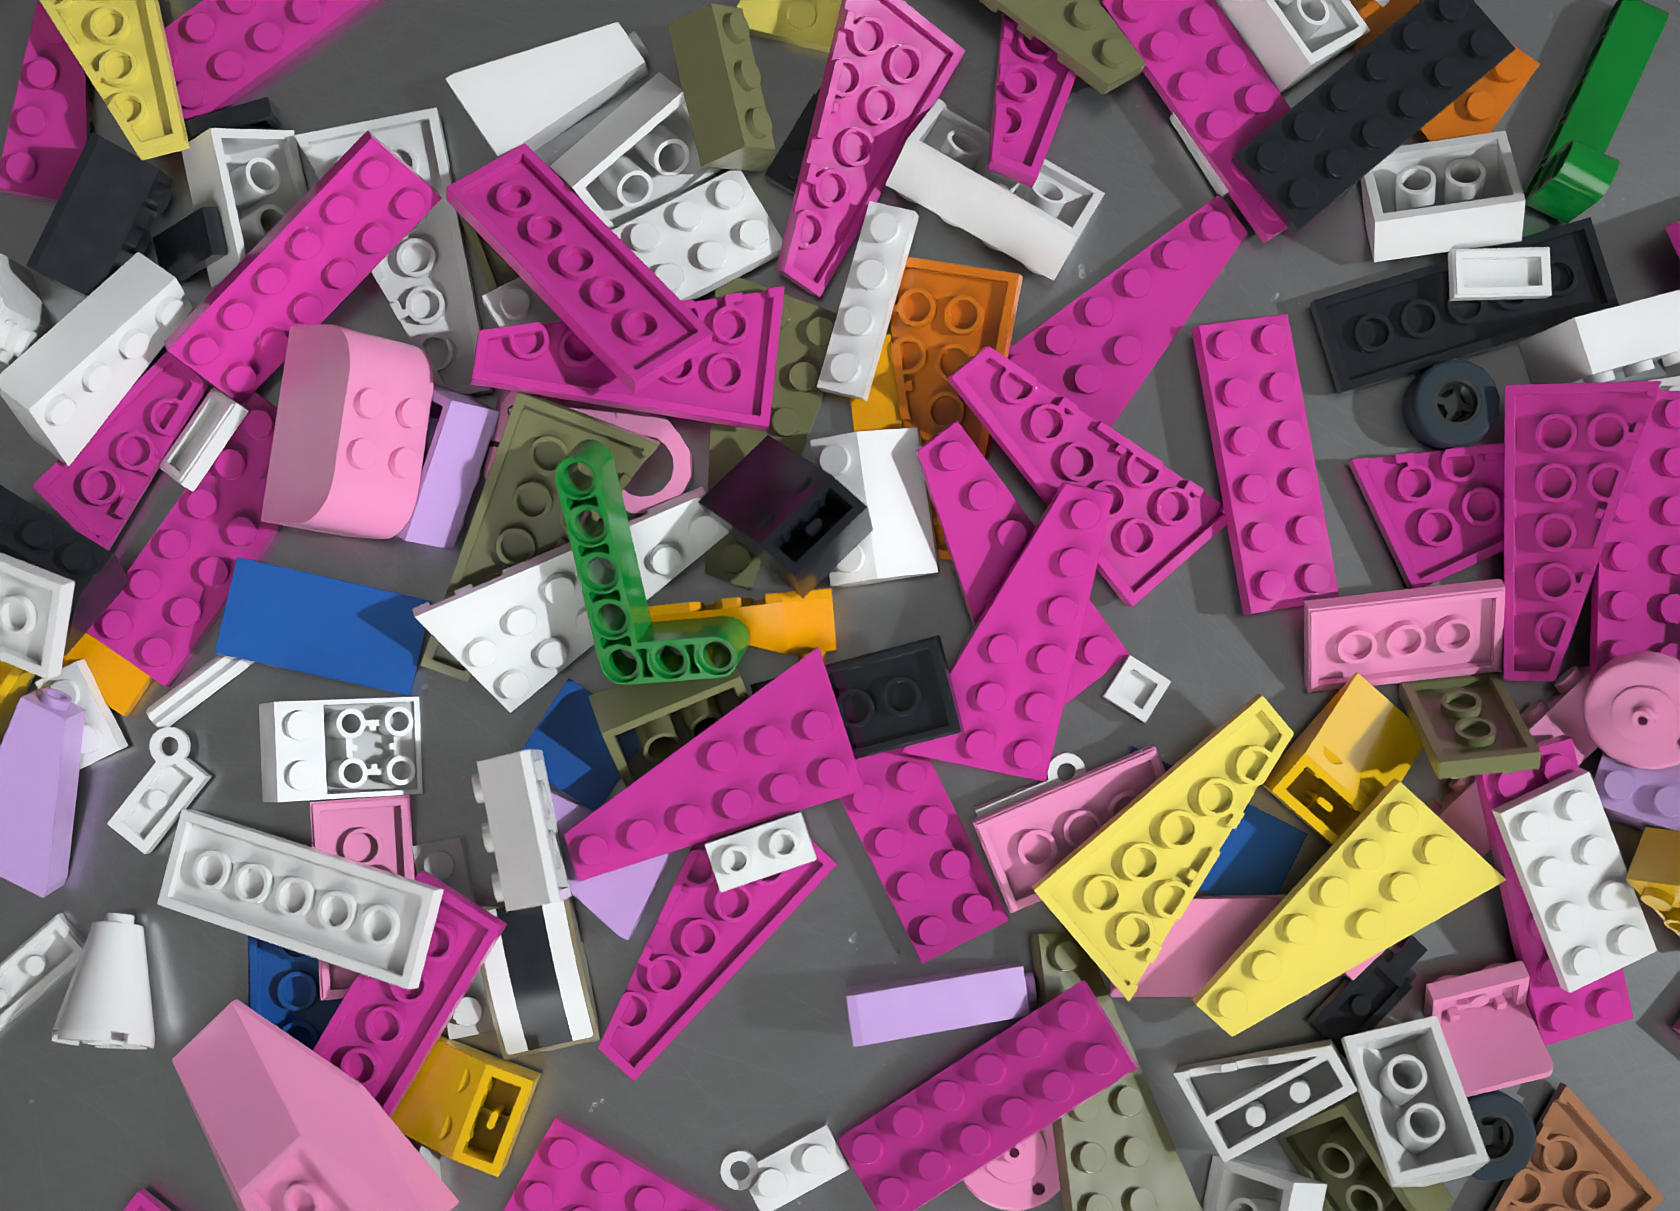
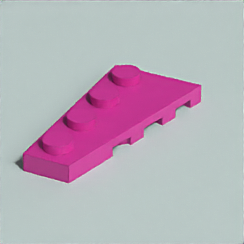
[987,12,1077,188]
[32,351,209,550]

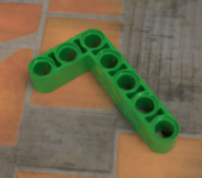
[1524,0,1669,224]
[555,439,750,685]

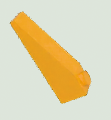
[648,588,836,663]

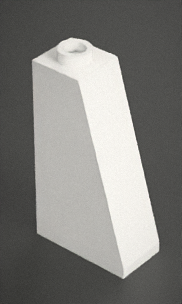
[446,22,650,158]

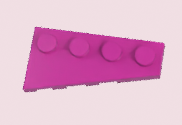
[0,2,92,203]

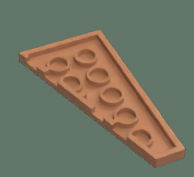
[1487,1082,1666,1211]

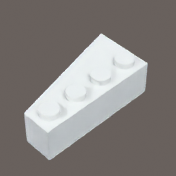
[0,252,193,467]

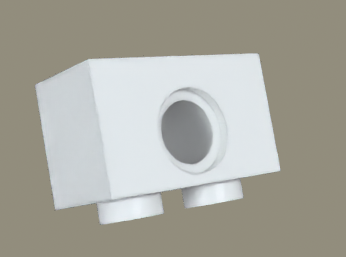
[705,811,817,892]

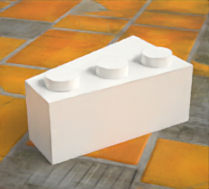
[1518,290,1680,384]
[1173,1039,1357,1163]

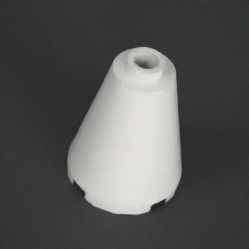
[51,913,155,1050]

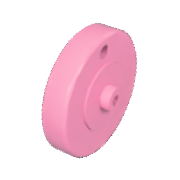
[1583,651,1680,770]
[963,1124,1060,1211]

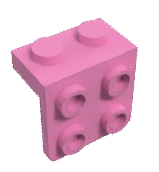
[1423,961,1554,1097]

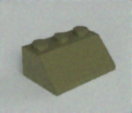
[668,3,776,172]
[588,642,749,788]
[1275,1088,1454,1211]

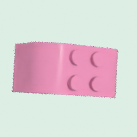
[261,324,434,539]

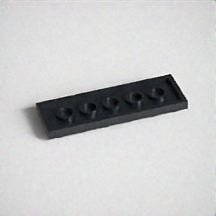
[1231,0,1516,235]
[1310,217,1619,395]

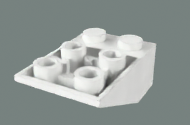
[259,696,423,802]

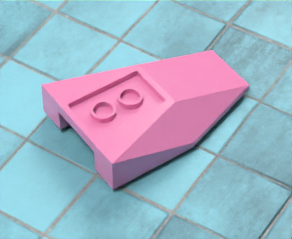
[171,999,459,1211]

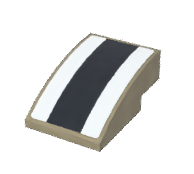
[481,893,601,1060]

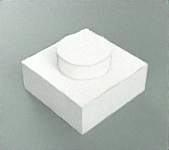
[1102,655,1171,723]

